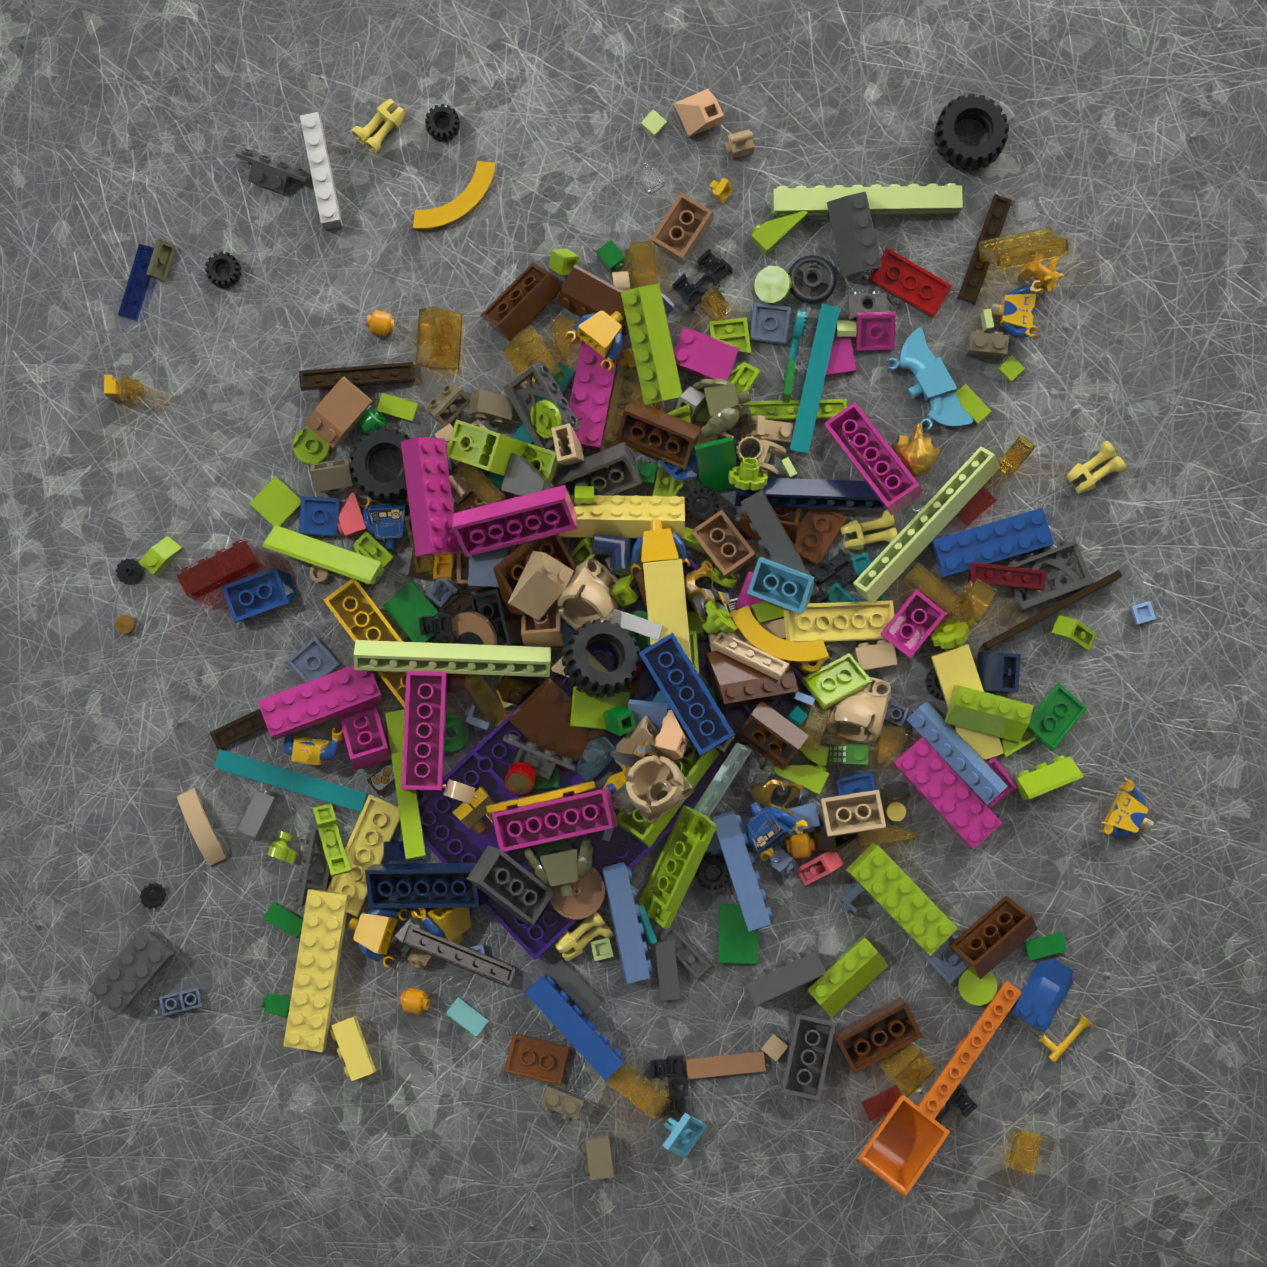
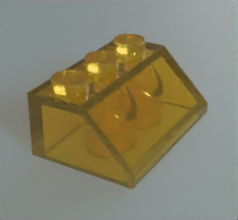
[416,306,463,370]
[503,325,564,388]
[958,579,997,629]

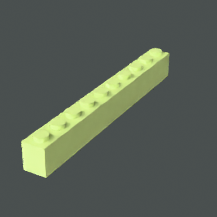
[772,183,963,216]
[853,446,1000,604]
[354,640,551,677]

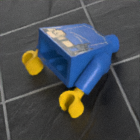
[359,496,412,549]
[746,802,808,861]

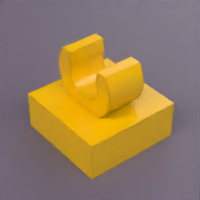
[709,178,733,204]
[618,348,637,370]

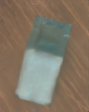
[575,736,616,782]

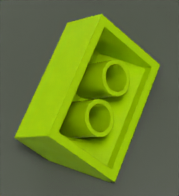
[1014,755,1083,800]

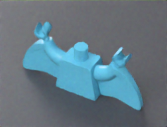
[885,327,973,433]

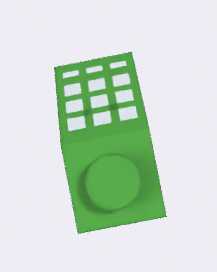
[827,744,869,766]

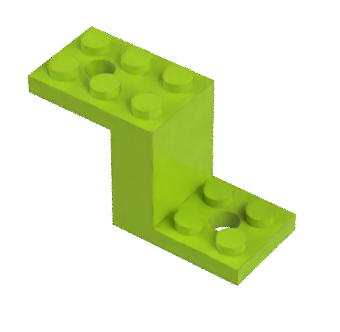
[446,419,558,482]

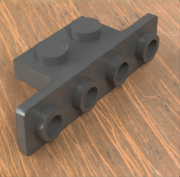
[235,149,311,193]
[503,733,576,779]
[296,829,330,907]

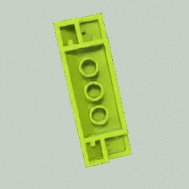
[620,284,683,405]
[262,525,384,584]
[638,805,717,929]

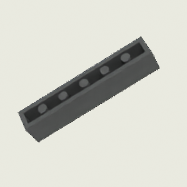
[740,490,819,596]

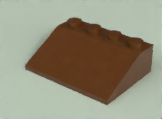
[493,534,576,615]
[705,645,798,709]
[508,677,607,772]

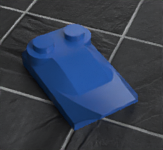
[221,567,297,623]
[1009,958,1073,1033]

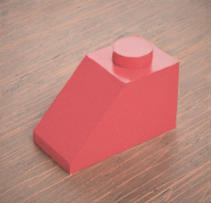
[337,492,368,538]
[796,851,844,886]

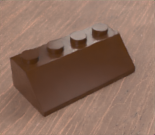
[480,263,562,341]
[557,265,629,338]
[616,399,702,469]
[949,896,1037,980]
[833,997,923,1074]

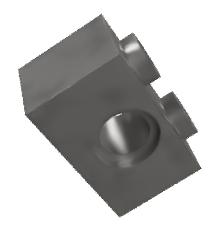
[847,291,887,321]

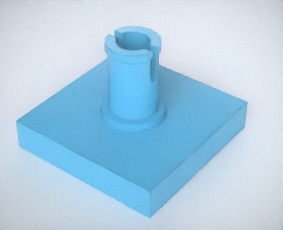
[662,1113,707,1158]

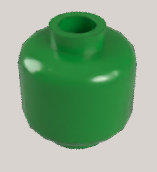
[358,409,386,436]

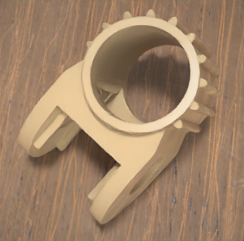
[736,435,786,476]

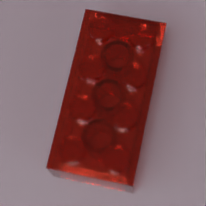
[177,540,263,600]

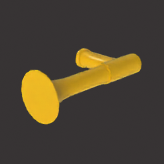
[1039,1013,1095,1062]

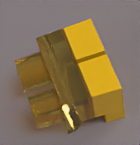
[104,375,144,401]
[453,787,497,834]

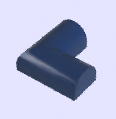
[592,534,631,575]

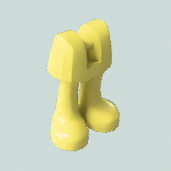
[351,98,406,154]
[1066,440,1127,494]
[840,510,898,550]
[555,911,614,961]

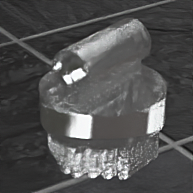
[824,642,848,663]

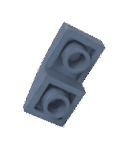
[884,701,911,728]
[159,987,202,1016]

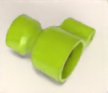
[267,830,298,864]

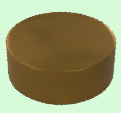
[115,615,136,634]

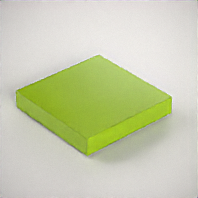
[249,476,301,527]

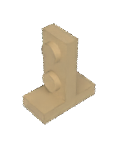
[741,415,793,443]

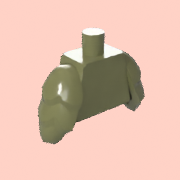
[693,378,751,438]
[524,834,594,897]

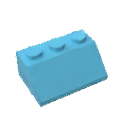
[747,557,815,614]

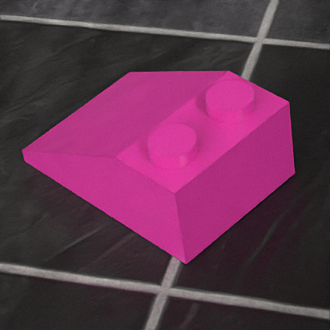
[674,328,739,381]
[880,589,947,658]
[339,703,392,770]

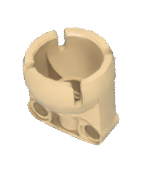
[558,558,619,629]
[826,677,891,743]
[626,756,694,824]

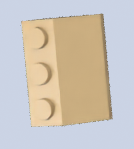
[820,790,886,837]

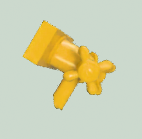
[1018,252,1064,292]

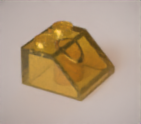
[879,1043,936,1097]

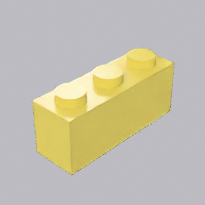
[330,1016,376,1081]

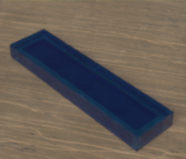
[118,244,154,321]

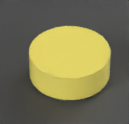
[886,802,906,822]

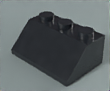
[470,588,523,646]

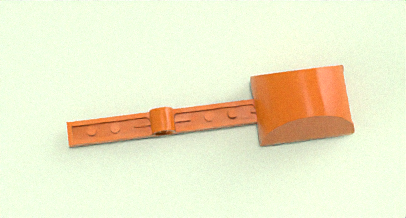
[855,981,1022,1197]

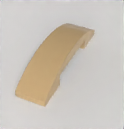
[177,788,227,866]

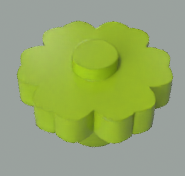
[728,457,768,491]
[702,600,737,635]
[930,620,970,651]

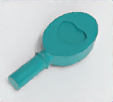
[788,309,808,361]

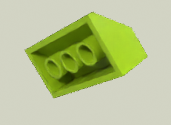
[945,685,1034,742]
[805,936,889,1018]

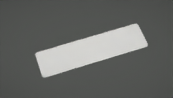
[611,609,662,640]

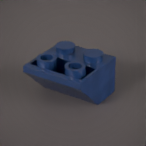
[977,652,1021,694]

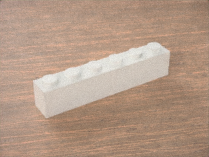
[300,112,342,230]

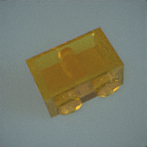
[1005,1127,1043,1175]

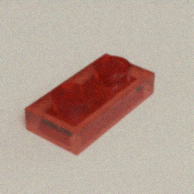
[861,1085,901,1121]

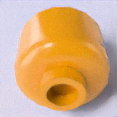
[366,310,394,337]
[786,833,815,859]
[399,987,430,1016]

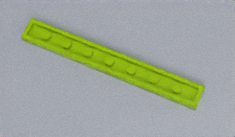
[696,399,847,422]
[385,710,426,861]

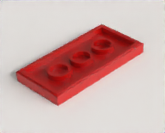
[868,248,952,318]

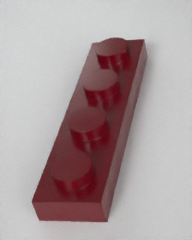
[968,562,1046,590]

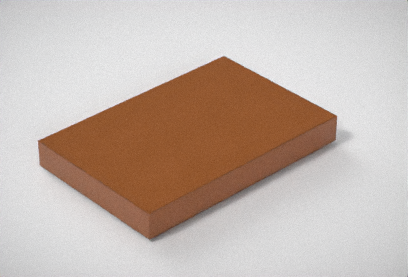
[793,509,848,566]
[504,1033,570,1086]

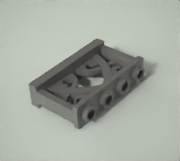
[503,362,581,450]
[1006,539,1094,612]

